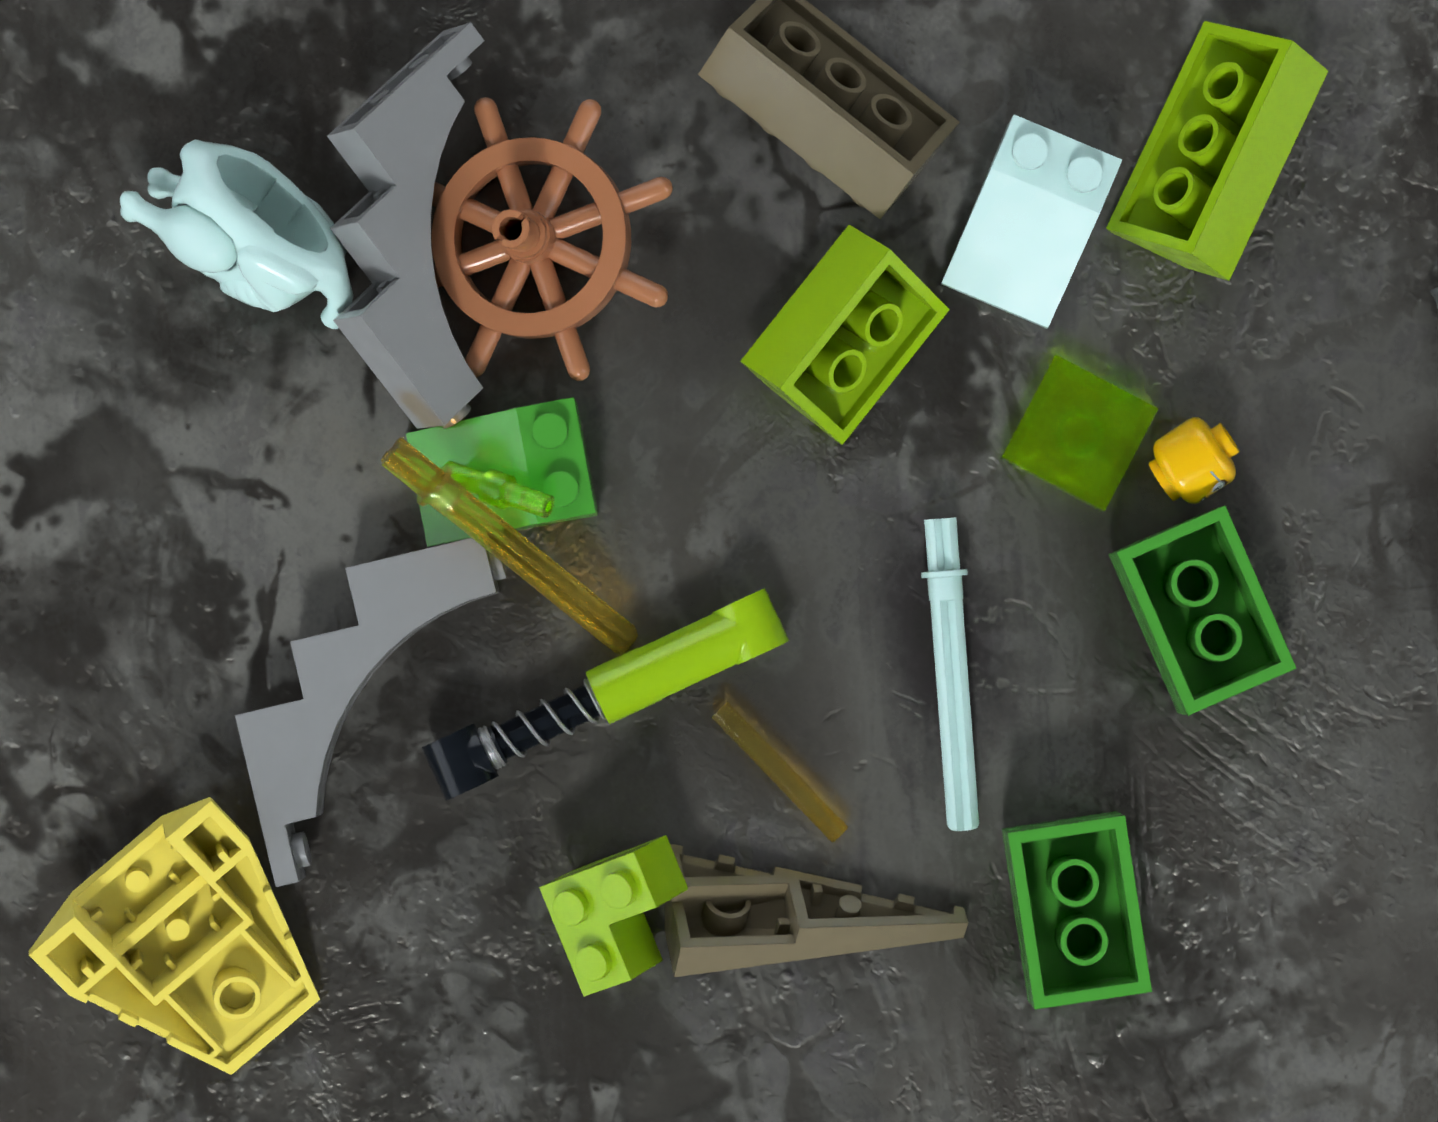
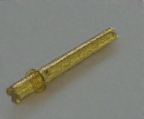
[381,437,638,655]

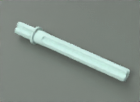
[921,517,979,831]

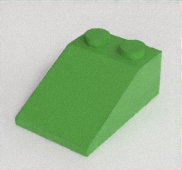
[406,397,598,547]

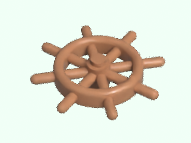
[431,97,673,381]

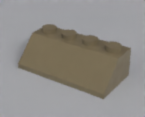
[698,0,960,220]

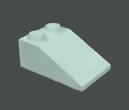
[941,114,1122,329]

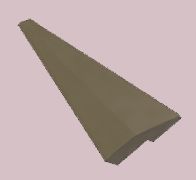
[664,844,969,977]

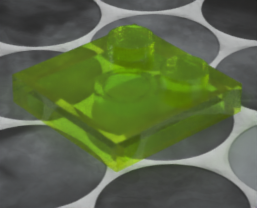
[1000,355,1159,512]

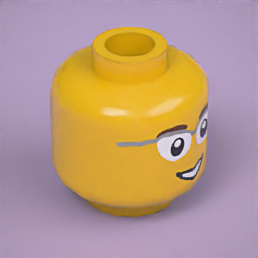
[1149,417,1240,504]

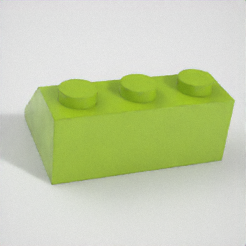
[740,225,950,445]

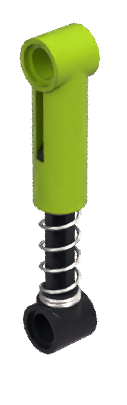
[422,588,790,801]

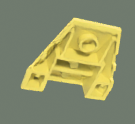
[29,797,320,1075]

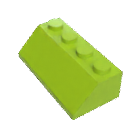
[1106,21,1328,281]

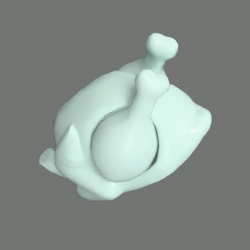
[120,139,354,329]

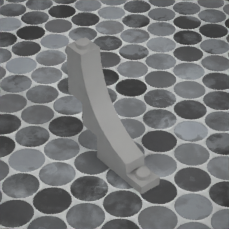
[327,22,484,429]
[235,535,507,887]

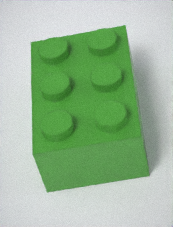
[1108,506,1296,716]
[1002,811,1152,1010]

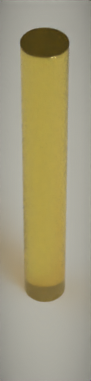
[711,702,848,843]

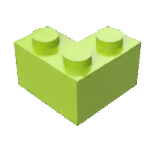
[539,835,688,997]

